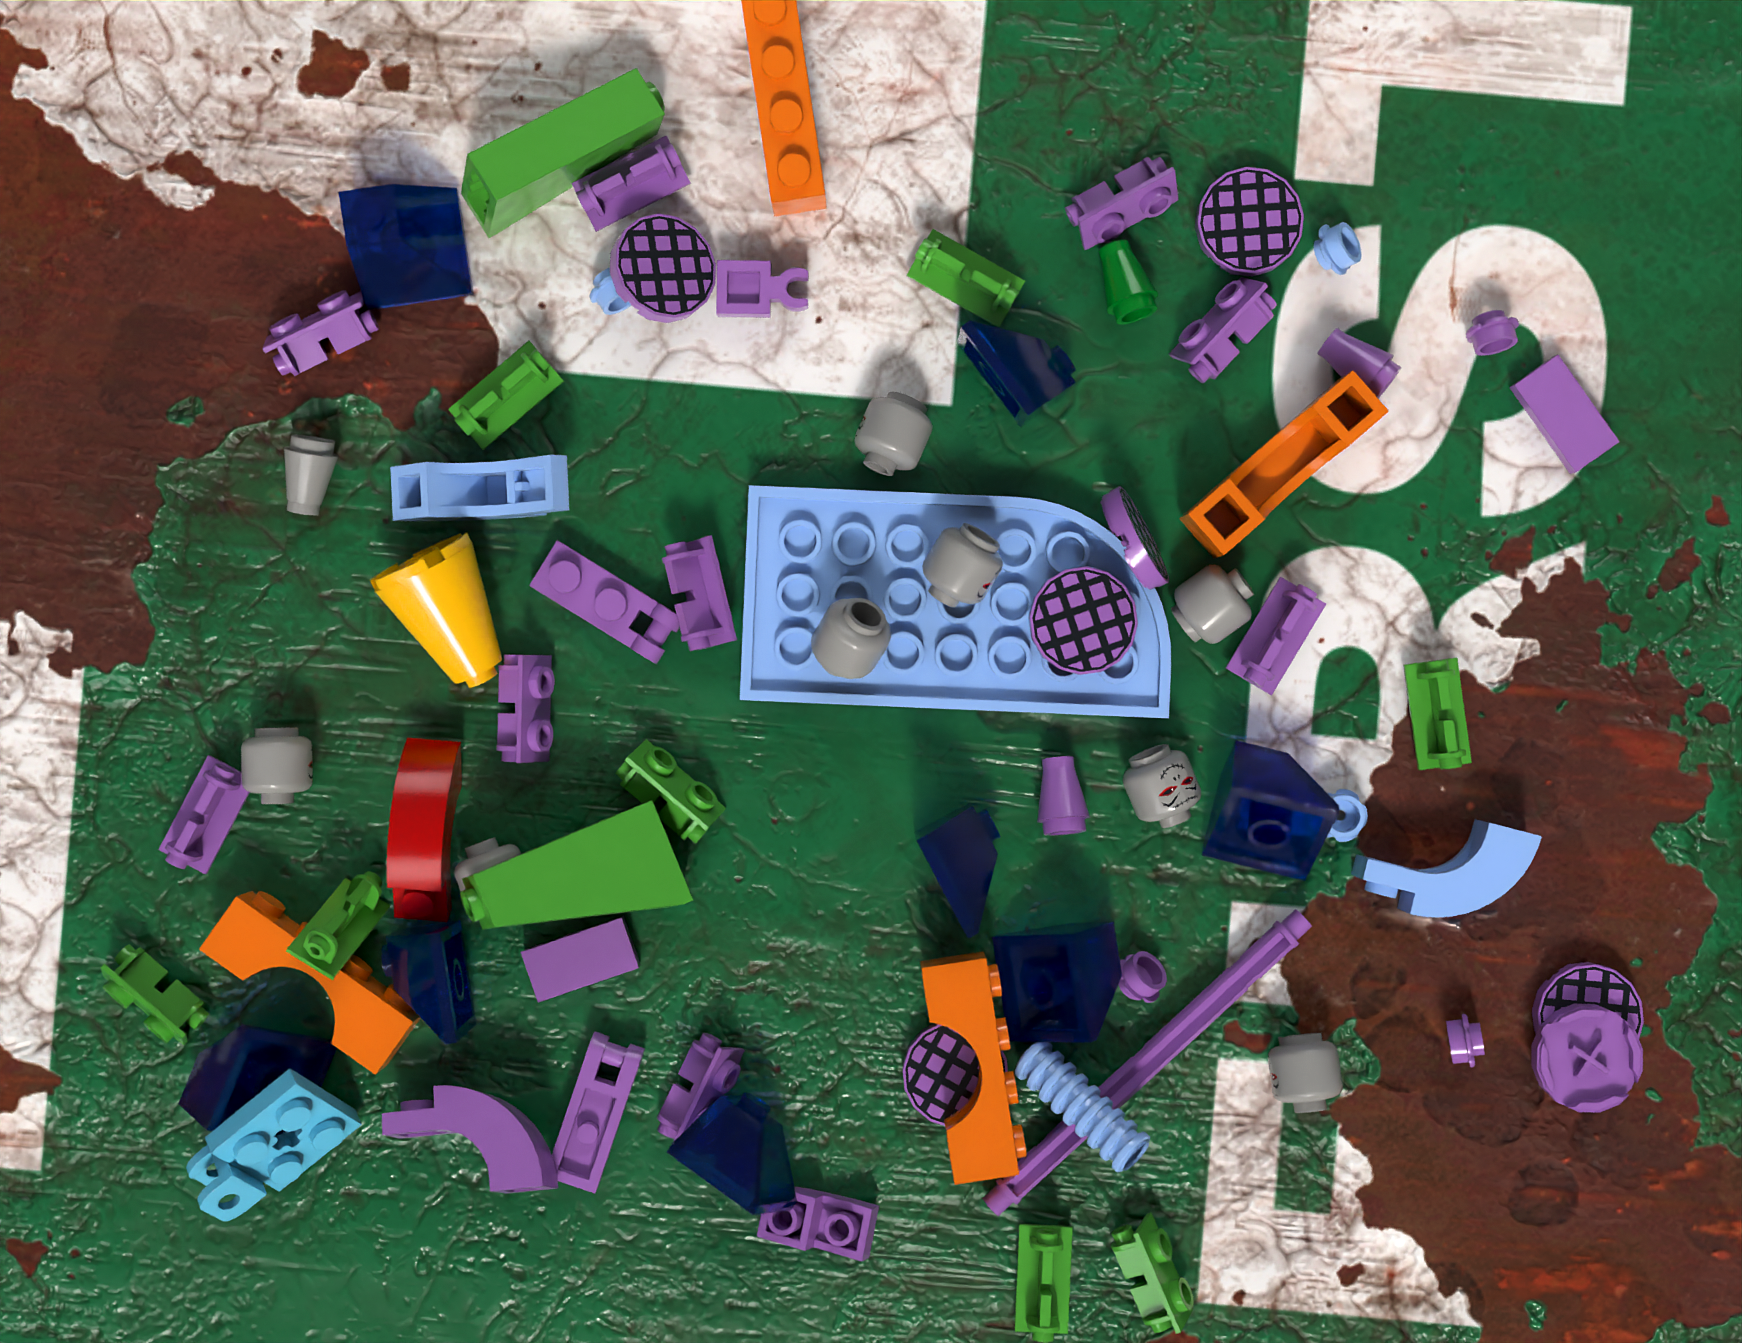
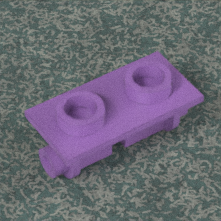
[571,135,691,232]
[1065,157,1178,250]
[1169,277,1277,384]
[262,290,379,376]
[662,535,737,651]
[1225,577,1326,695]
[496,655,555,763]
[158,755,250,874]
[657,1033,745,1147]

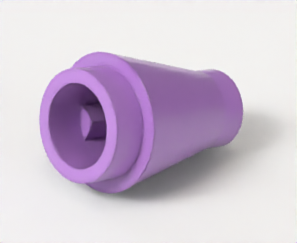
[1317,328,1401,399]
[1037,756,1090,836]

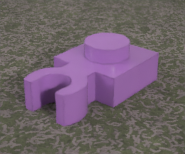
[716,260,809,318]

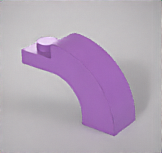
[382,1085,558,1194]

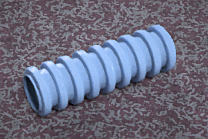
[1015,1040,1150,1173]

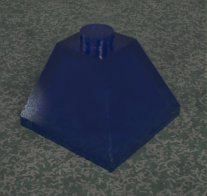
[338,184,474,310]
[957,320,1076,427]
[1202,740,1339,881]
[914,803,1001,939]
[381,920,476,1044]
[992,921,1122,1043]
[178,1024,337,1135]
[667,1092,797,1215]

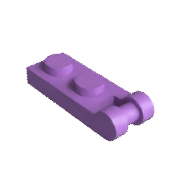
[529,540,680,664]
[552,1032,645,1193]

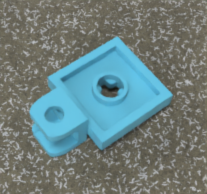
[186,1069,362,1222]

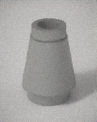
[284,435,338,515]

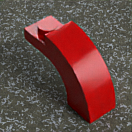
[387,737,462,922]

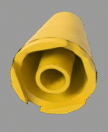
[369,532,502,688]

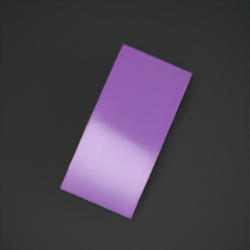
[757,1183,879,1262]

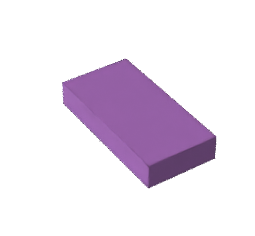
[1509,355,1620,474]
[521,915,641,1003]

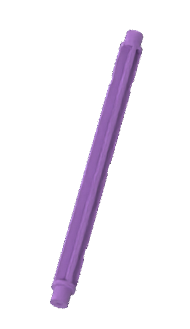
[983,909,1312,1216]

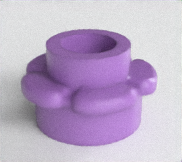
[1466,310,1519,356]
[1116,951,1167,1003]
[1446,1014,1485,1068]

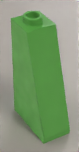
[461,68,665,238]
[460,800,693,929]

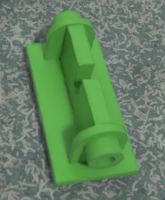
[906,229,1025,328]
[448,341,564,450]
[1403,657,1472,770]
[615,739,726,844]
[286,871,391,980]
[100,944,210,1046]
[1111,1212,1194,1334]
[1014,1224,1073,1343]

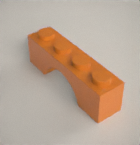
[741,0,827,217]
[1179,370,1389,558]
[199,891,424,1075]
[920,952,1027,1185]

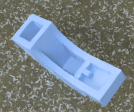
[390,455,569,521]
[1351,819,1542,918]

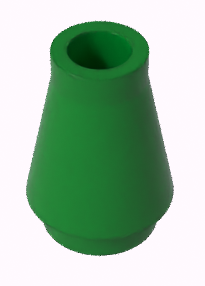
[1098,240,1158,325]

